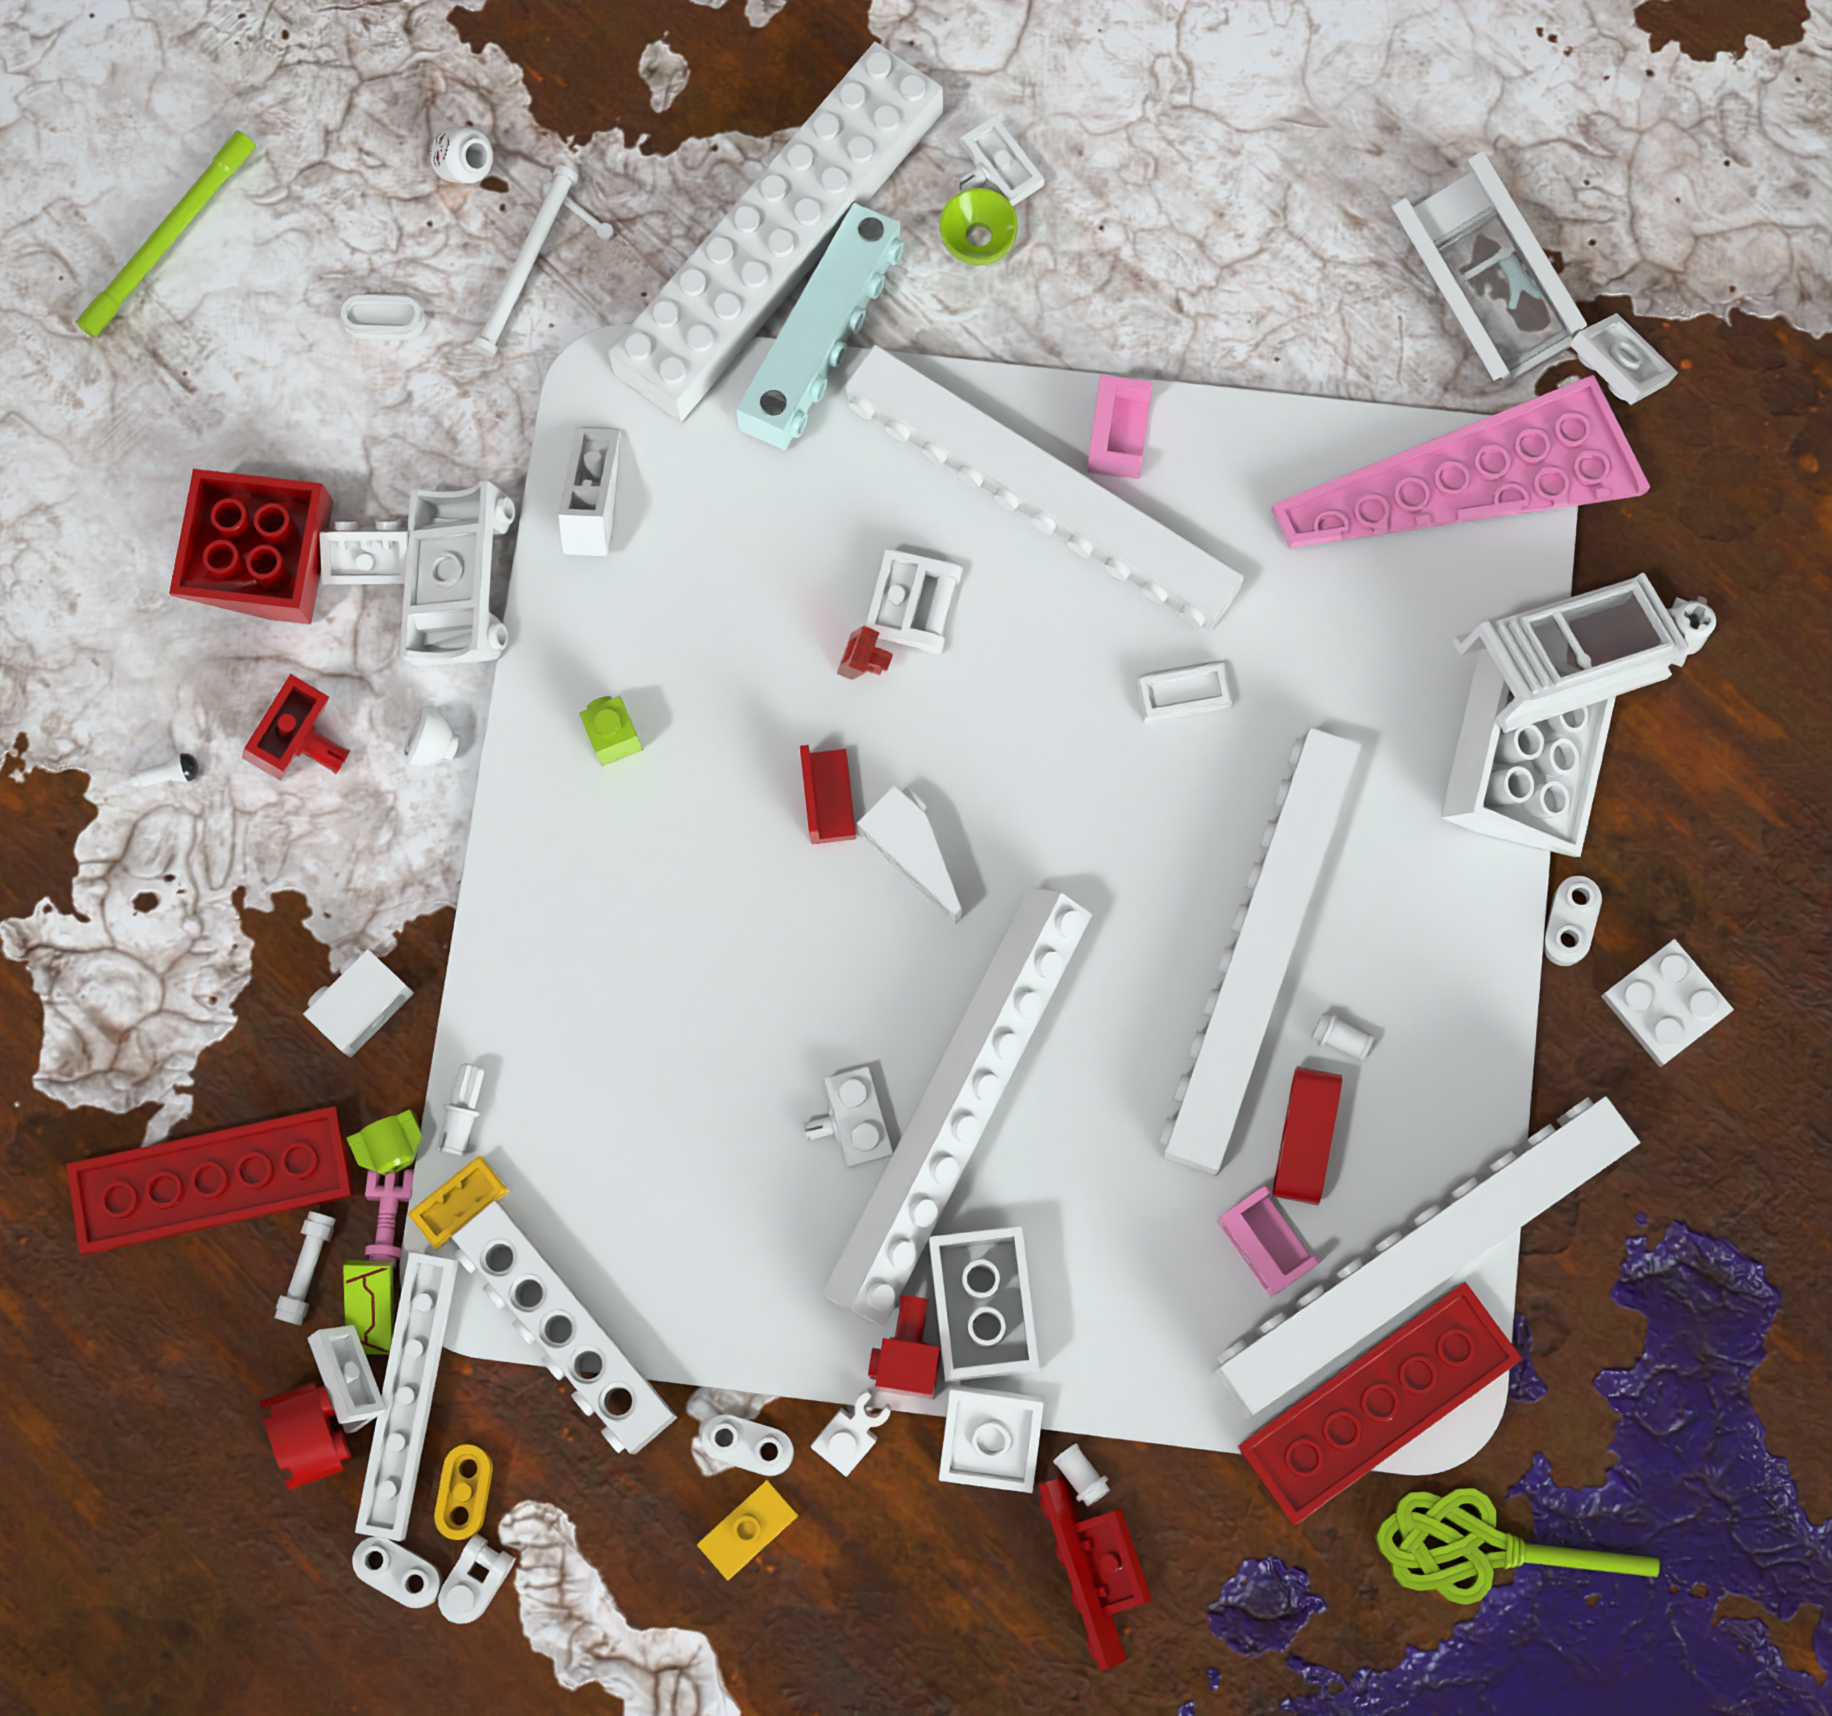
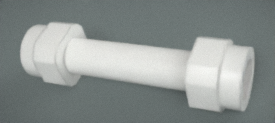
[274,1211,336,1326]

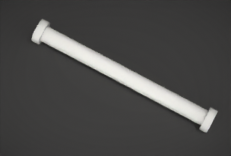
[471,165,579,357]

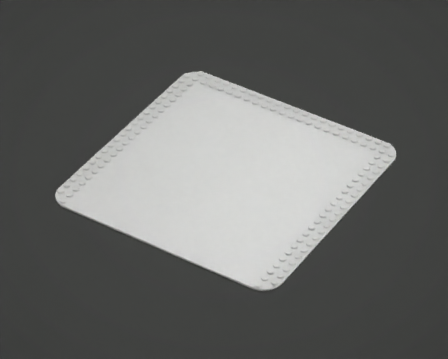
[399,323,1578,1476]

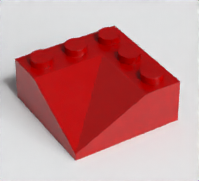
[169,469,334,625]

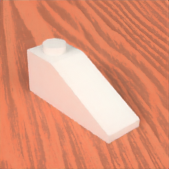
[558,428,620,556]
[856,785,962,924]

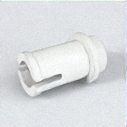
[1312,1013,1374,1061]
[1053,1444,1110,1507]

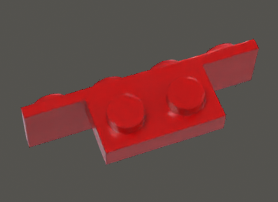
[1038,1477,1152,1672]

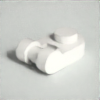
[438,1533,516,1624]

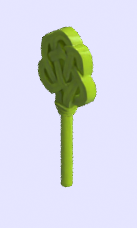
[1375,1488,1659,1605]

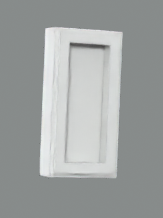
[1136,661,1233,723]

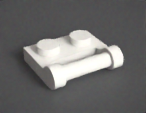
[864,548,963,654]

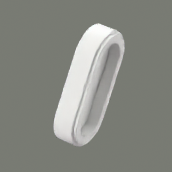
[339,293,426,340]

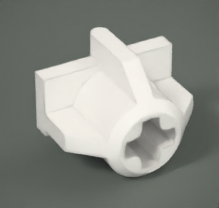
[1652,596,1716,667]

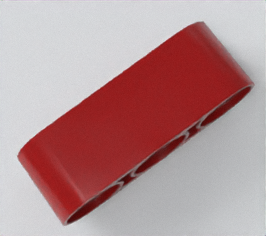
[1272,1066,1342,1206]

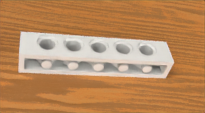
[451,1201,678,1455]

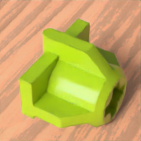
[347,1109,423,1175]

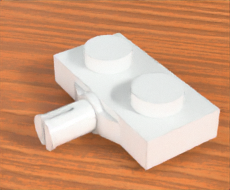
[956,115,1045,206]
[802,1066,893,1169]

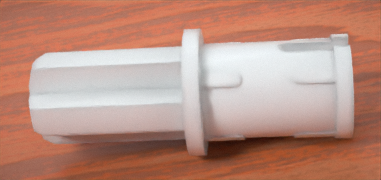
[436,1063,484,1157]

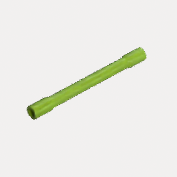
[75,130,256,339]

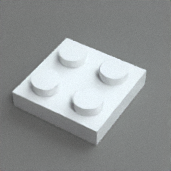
[1569,313,1678,405]
[1601,939,1734,1067]
[939,1384,1044,1493]

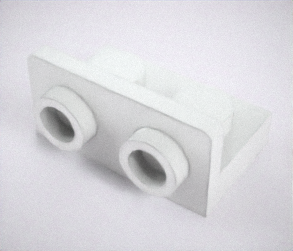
[319,519,408,585]

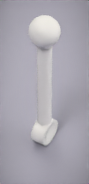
[543,180,614,242]

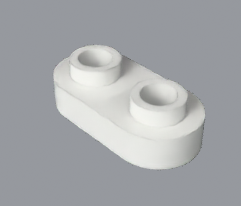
[1543,876,1602,966]
[702,1414,794,1476]
[352,1536,443,1608]

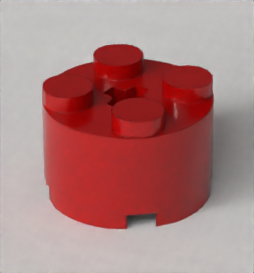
[260,1381,352,1490]

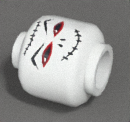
[430,127,493,184]

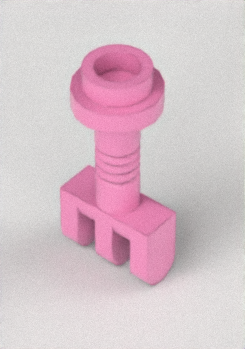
[364,1169,414,1269]

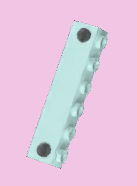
[736,203,904,450]

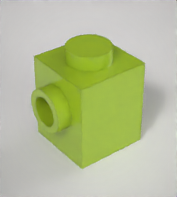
[579,696,643,766]

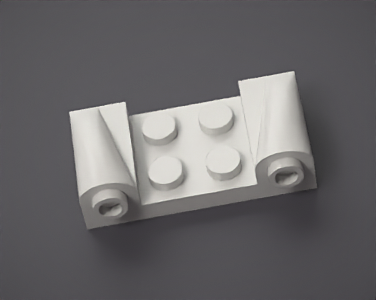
[399,481,515,667]

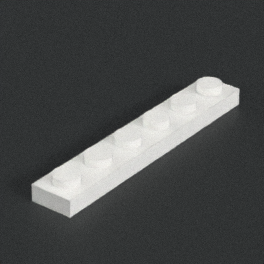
[355,1252,459,1541]

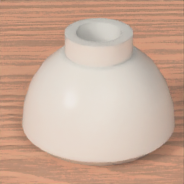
[403,706,460,766]

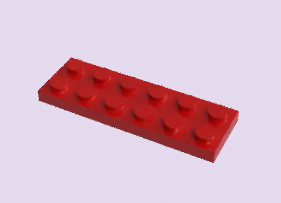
[66,1106,354,1256]
[1237,1282,1523,1526]

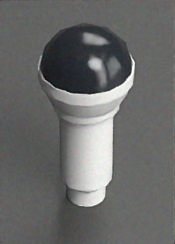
[130,752,199,787]

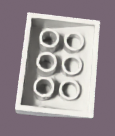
[1441,648,1616,857]

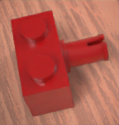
[242,674,351,781]
[868,1295,941,1400]

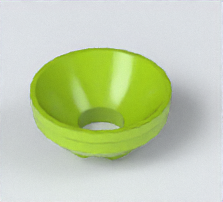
[940,188,1018,266]

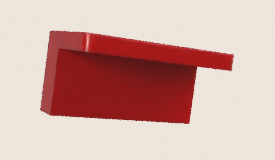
[800,745,856,844]

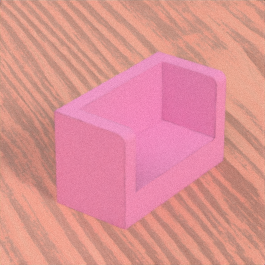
[1087,375,1152,479]
[1217,1185,1320,1298]

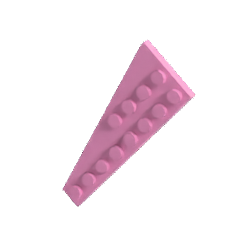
[1271,375,1650,549]

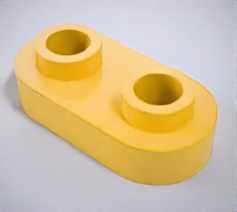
[434,1444,493,1540]

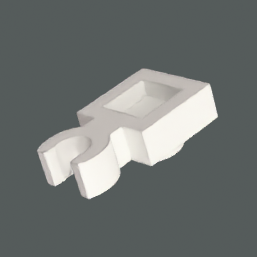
[811,1388,891,1477]

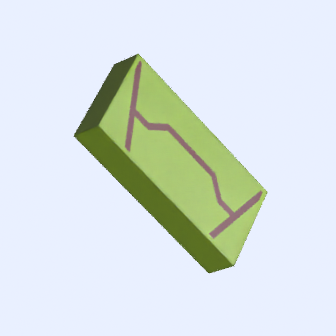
[343,1260,395,1355]

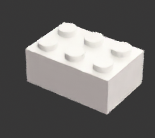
[929,1226,1040,1382]

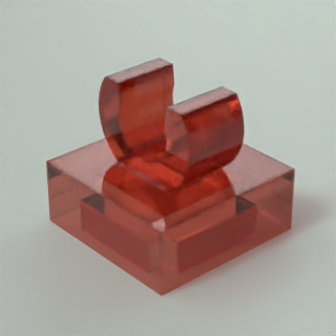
[837,625,893,680]

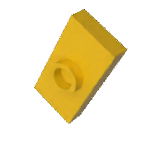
[407,1155,510,1251]
[697,1480,799,1581]

